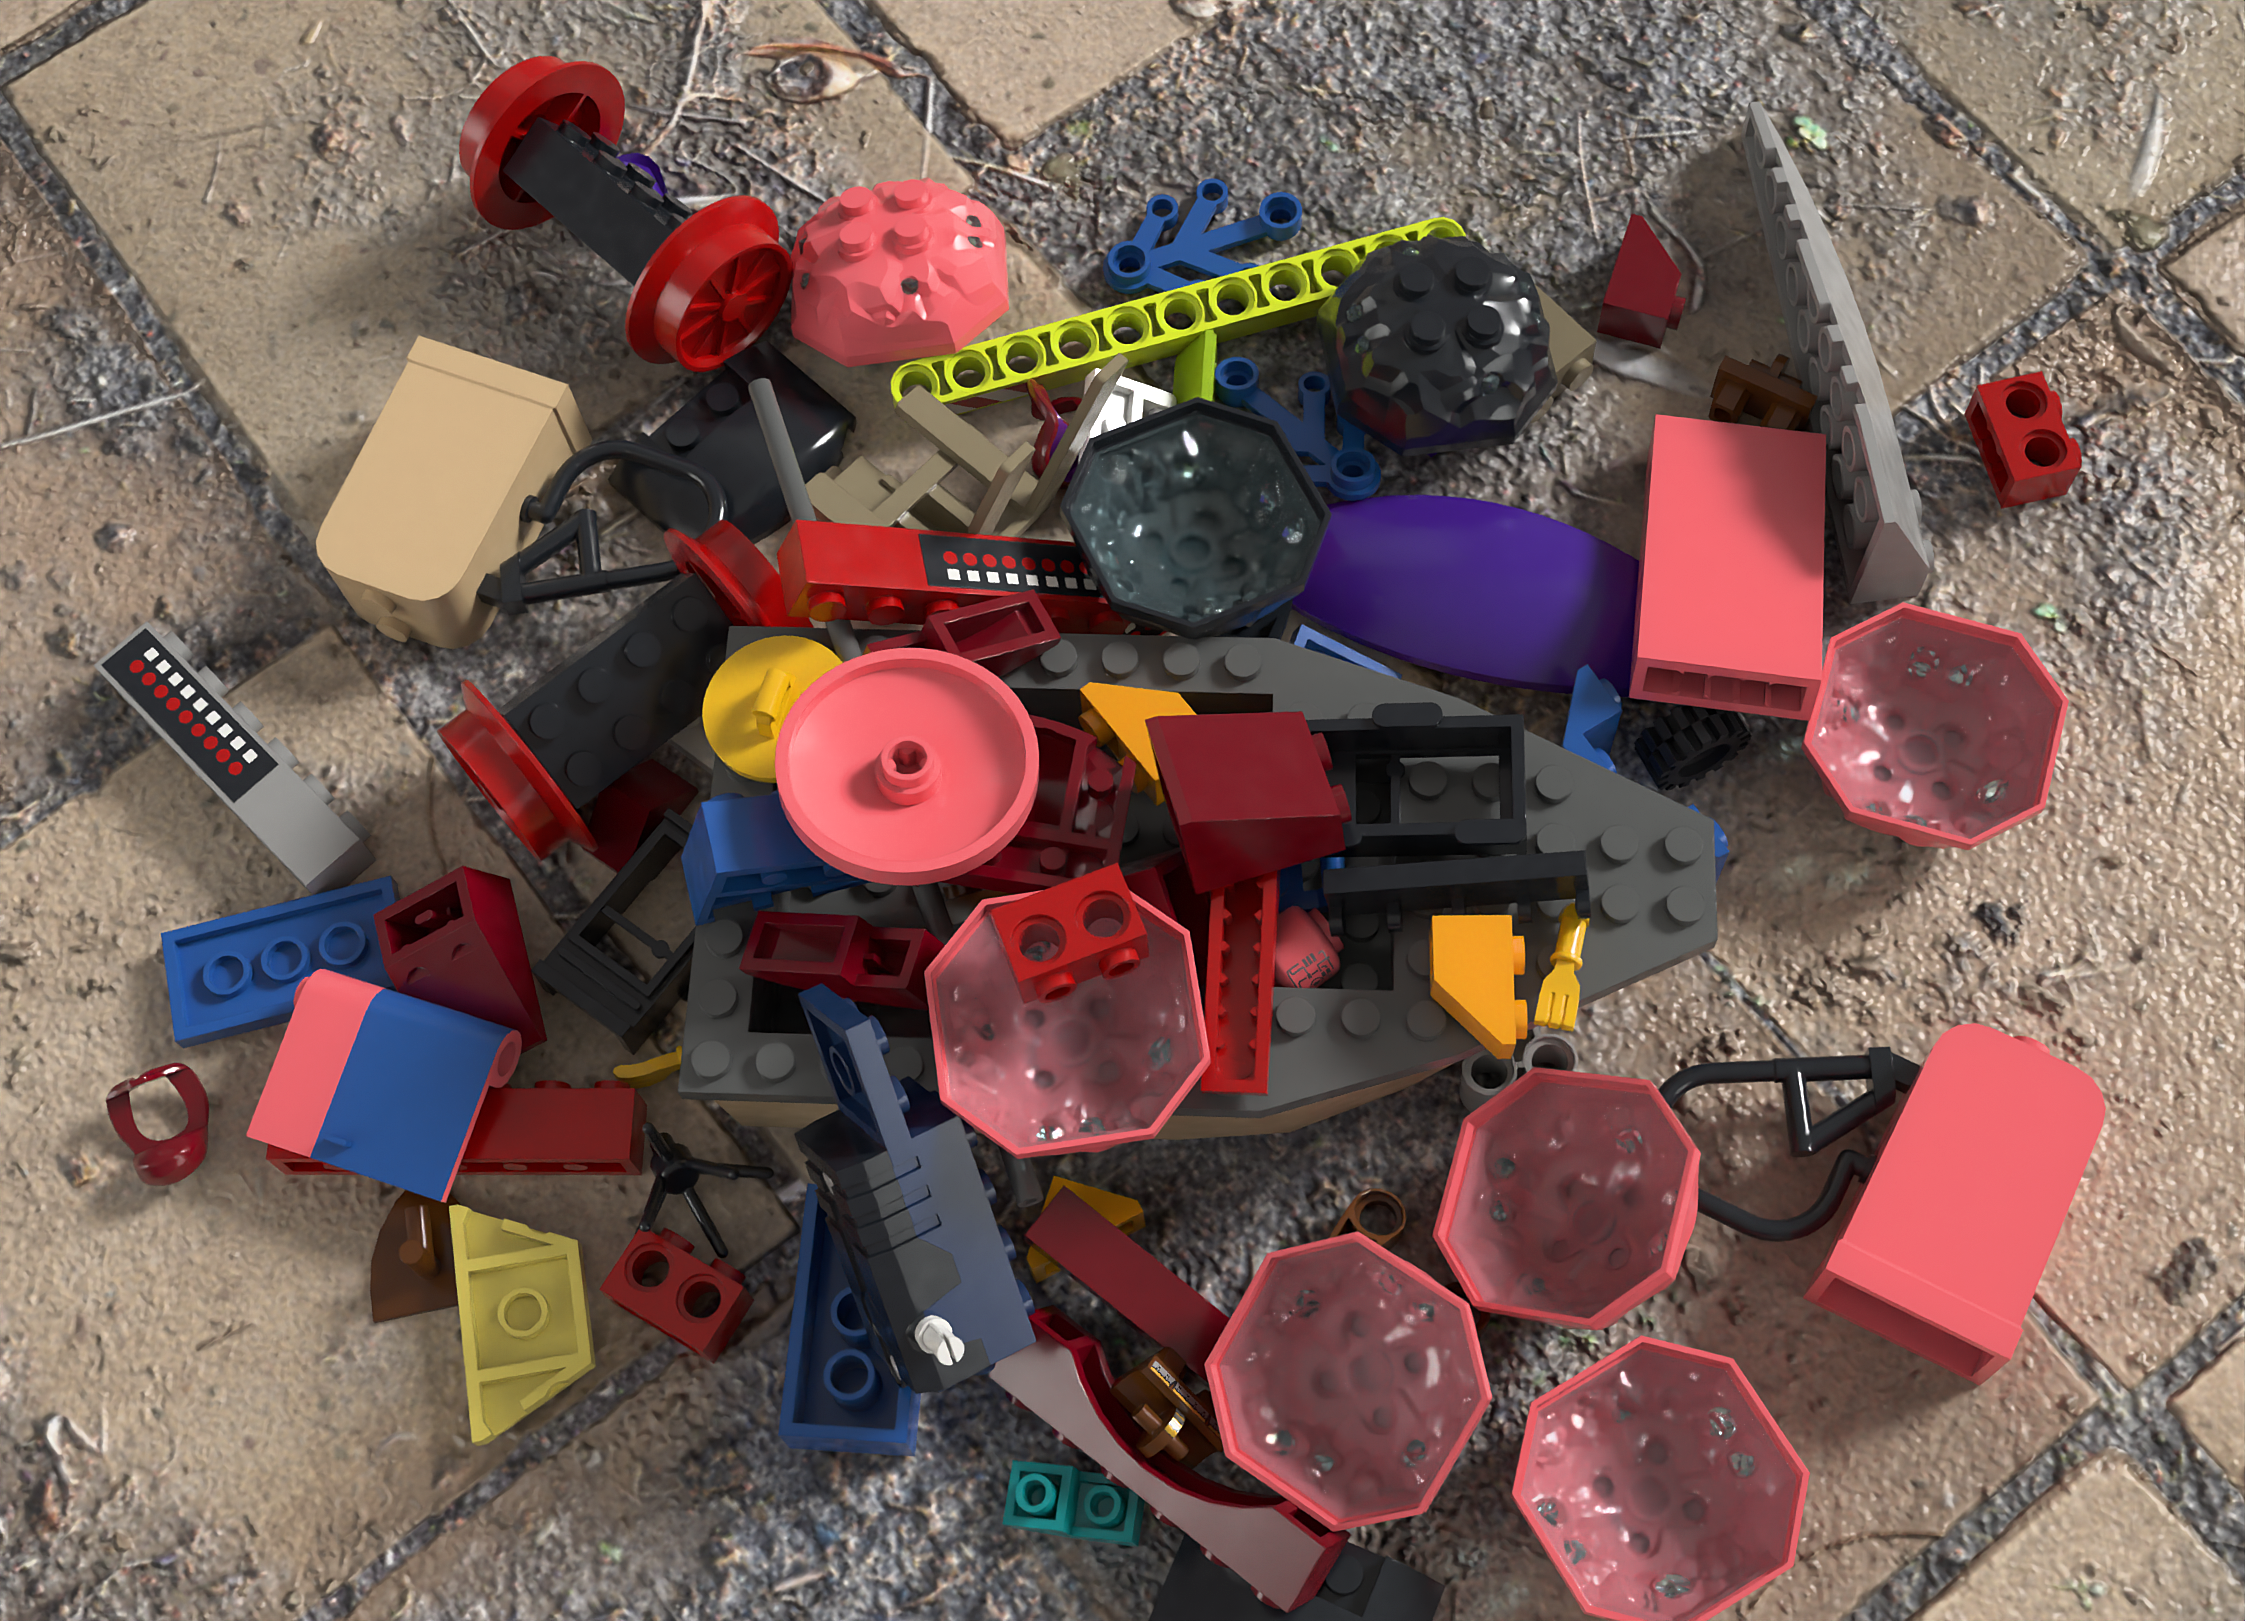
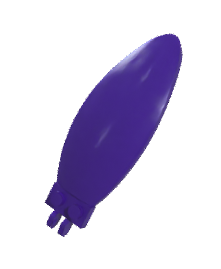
[1291,495,1639,697]

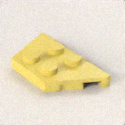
[449,1204,596,1446]

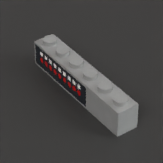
[93,621,376,895]

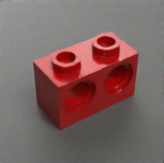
[1964,371,2082,509]
[990,862,1150,1004]
[599,1227,755,1364]

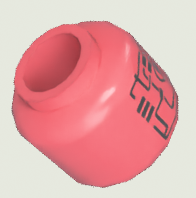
[1274,906,1344,988]

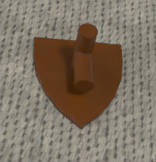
[370,1190,461,1323]

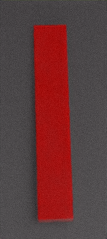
[1201,869,1281,1096]

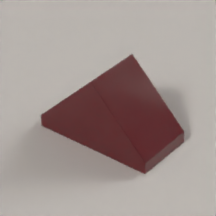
[581,759,699,873]

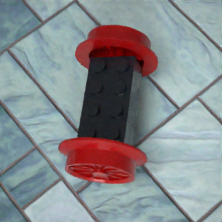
[459,56,792,372]
[437,519,814,862]

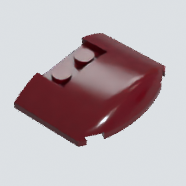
[913,715,1136,894]

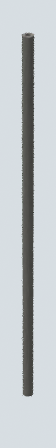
[748,378,1043,1207]

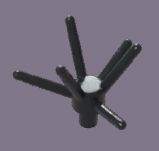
[635,1122,774,1259]

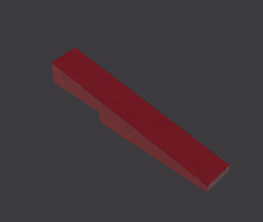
[1025,1185,1334,1479]

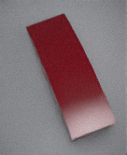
[862,589,1061,677]
[739,911,945,1010]

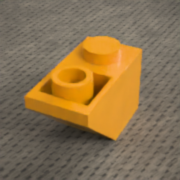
[1078,682,1196,806]
[1429,915,1527,1059]

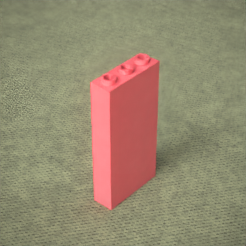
[1629,414,1826,721]

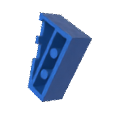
[681,790,871,926]

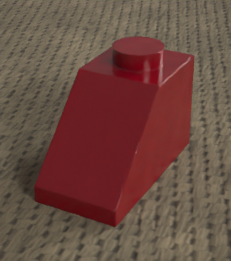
[1597,214,1686,349]

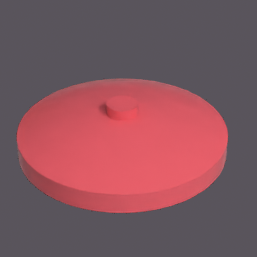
[775,648,1039,886]

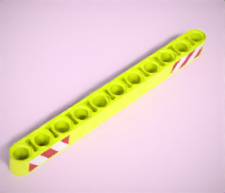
[890,217,1466,419]

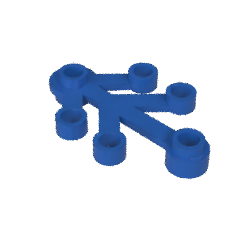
[1103,178,1302,294]
[1215,357,1381,501]

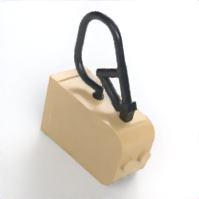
[316,336,728,649]

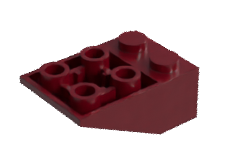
[373,865,548,1055]

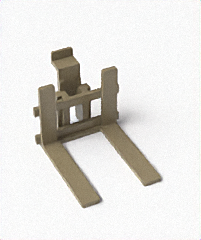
[805,353,1129,537]

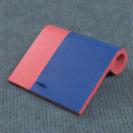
[246,969,522,1203]

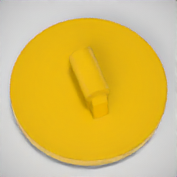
[702,635,842,783]

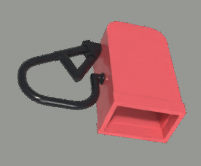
[1658,1023,2106,1386]

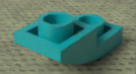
[1002,1460,1145,1547]

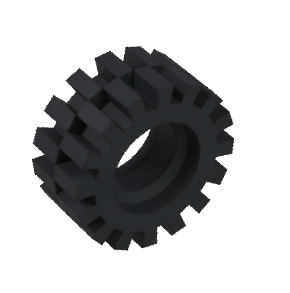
[1634,705,1752,791]

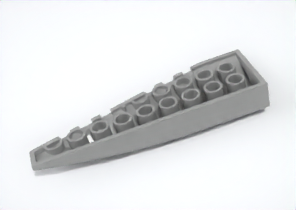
[1741,101,1934,604]

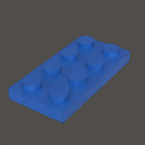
[161,875,400,1049]

